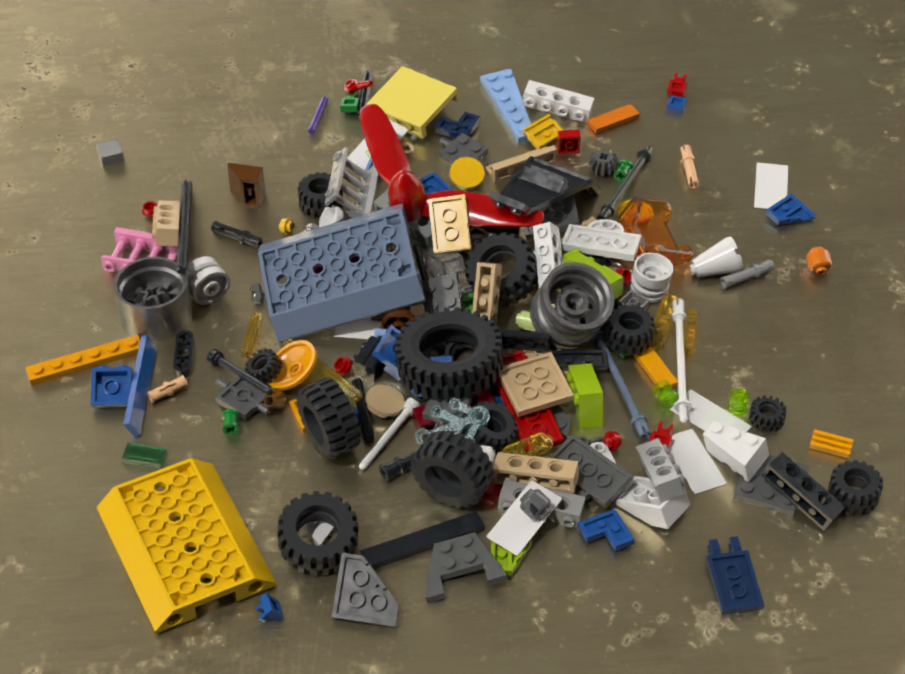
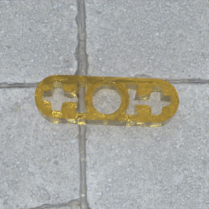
[684,308,697,354]
[502,432,553,457]

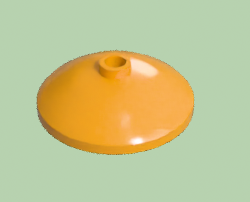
[267,340,317,390]

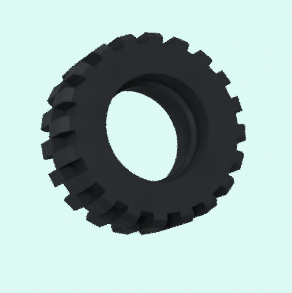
[465,233,538,307]
[296,378,361,459]
[411,430,494,508]
[277,491,359,576]

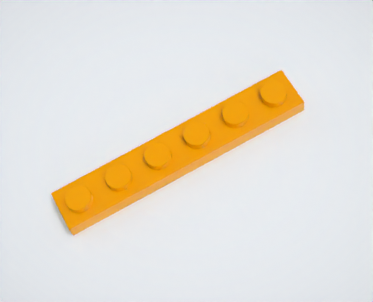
[25,334,140,386]

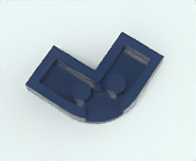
[435,112,480,138]

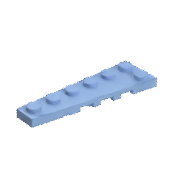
[480,69,531,143]

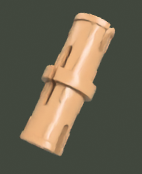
[147,375,188,403]

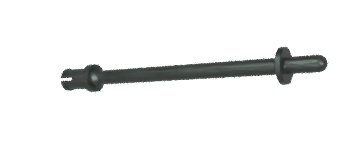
[596,145,653,220]

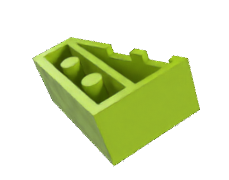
[563,248,623,299]
[565,363,603,429]

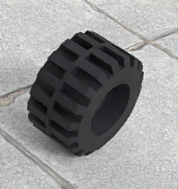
[298,172,343,218]
[605,304,655,356]
[462,401,517,455]
[828,460,883,516]

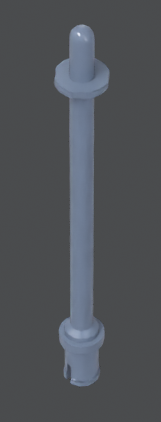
[591,330,652,440]

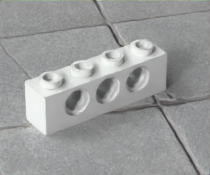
[522,80,594,123]
[533,222,563,294]

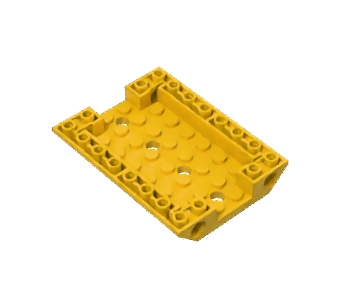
[97,458,277,634]

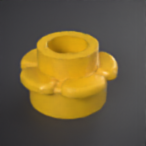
[279,218,295,236]

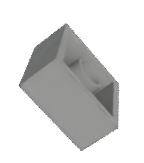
[96,139,124,166]
[619,289,650,311]

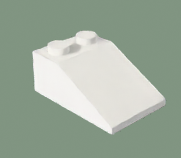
[613,476,691,529]

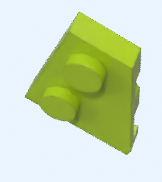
[491,538,532,576]

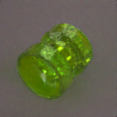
[652,380,679,408]
[727,388,749,416]

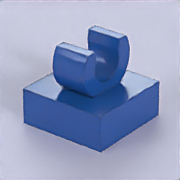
[256,593,284,622]

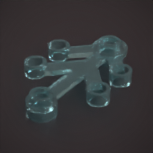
[415,398,490,445]

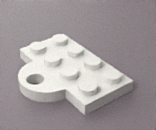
[561,219,642,261]

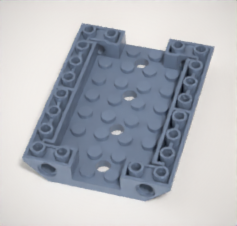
[258,203,425,343]

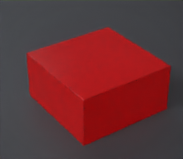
[557,130,581,154]

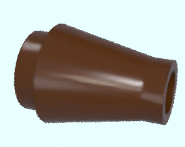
[264,390,286,410]

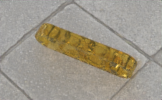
[651,294,678,353]

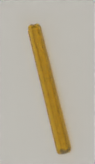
[283,337,363,402]

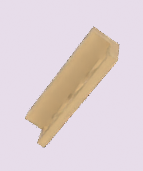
[485,145,557,183]

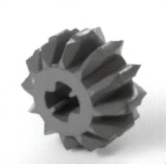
[588,149,619,177]

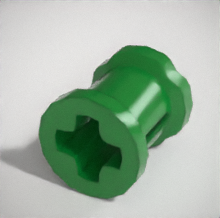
[614,160,634,183]
[222,409,240,436]

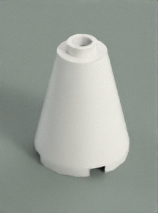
[689,236,743,278]

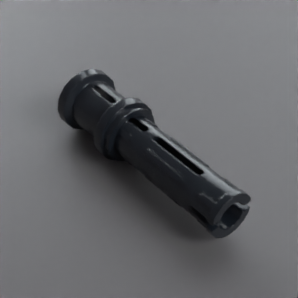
[379,451,417,481]

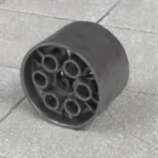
[114,257,192,342]

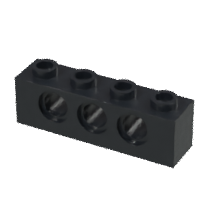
[761,452,845,531]

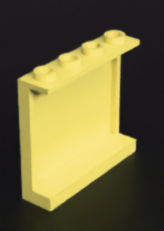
[366,66,459,139]

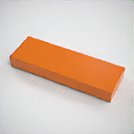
[587,104,640,134]

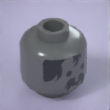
[519,489,551,520]

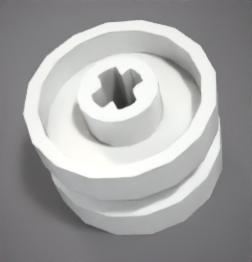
[186,256,230,305]

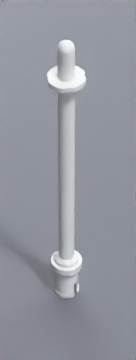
[671,299,692,423]

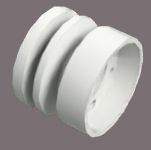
[630,253,673,303]

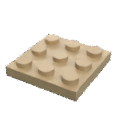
[498,352,574,417]

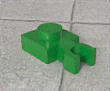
[340,92,359,113]

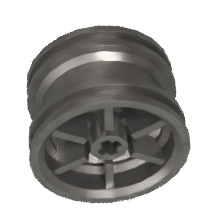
[530,262,614,349]

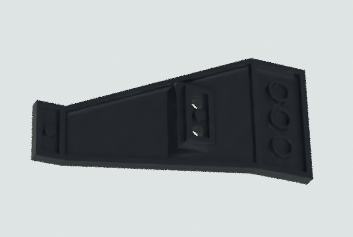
[489,156,601,216]

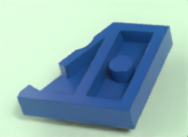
[765,193,816,225]

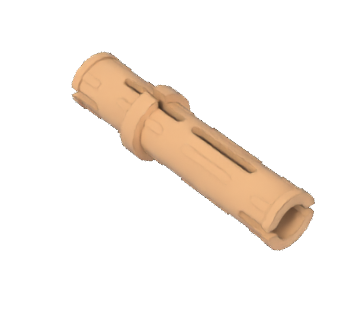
[680,145,700,189]

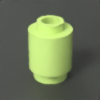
[516,310,536,332]

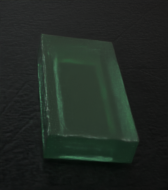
[122,443,167,468]

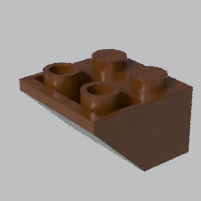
[227,163,266,208]

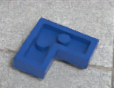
[577,509,634,551]

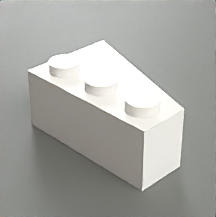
[703,421,769,482]

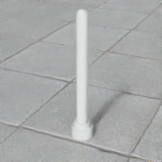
[359,398,420,470]

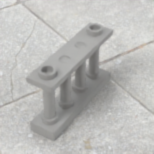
[325,147,378,215]

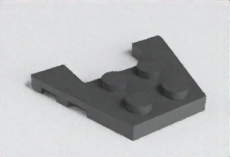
[425,532,508,603]

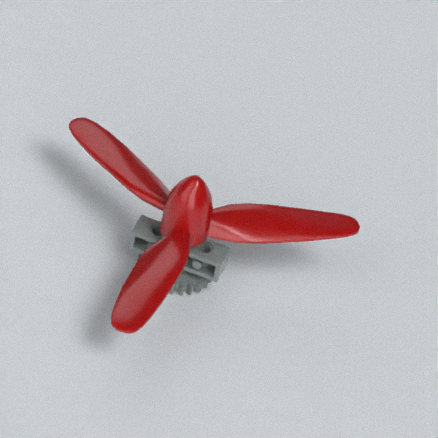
[315,104,544,274]

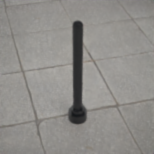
[207,349,273,395]

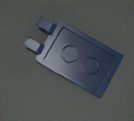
[706,536,764,615]

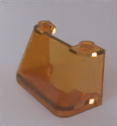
[617,196,695,266]

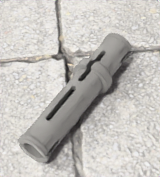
[720,259,775,288]

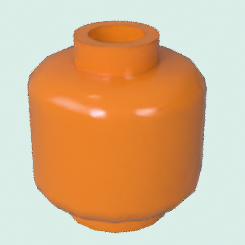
[806,247,832,276]

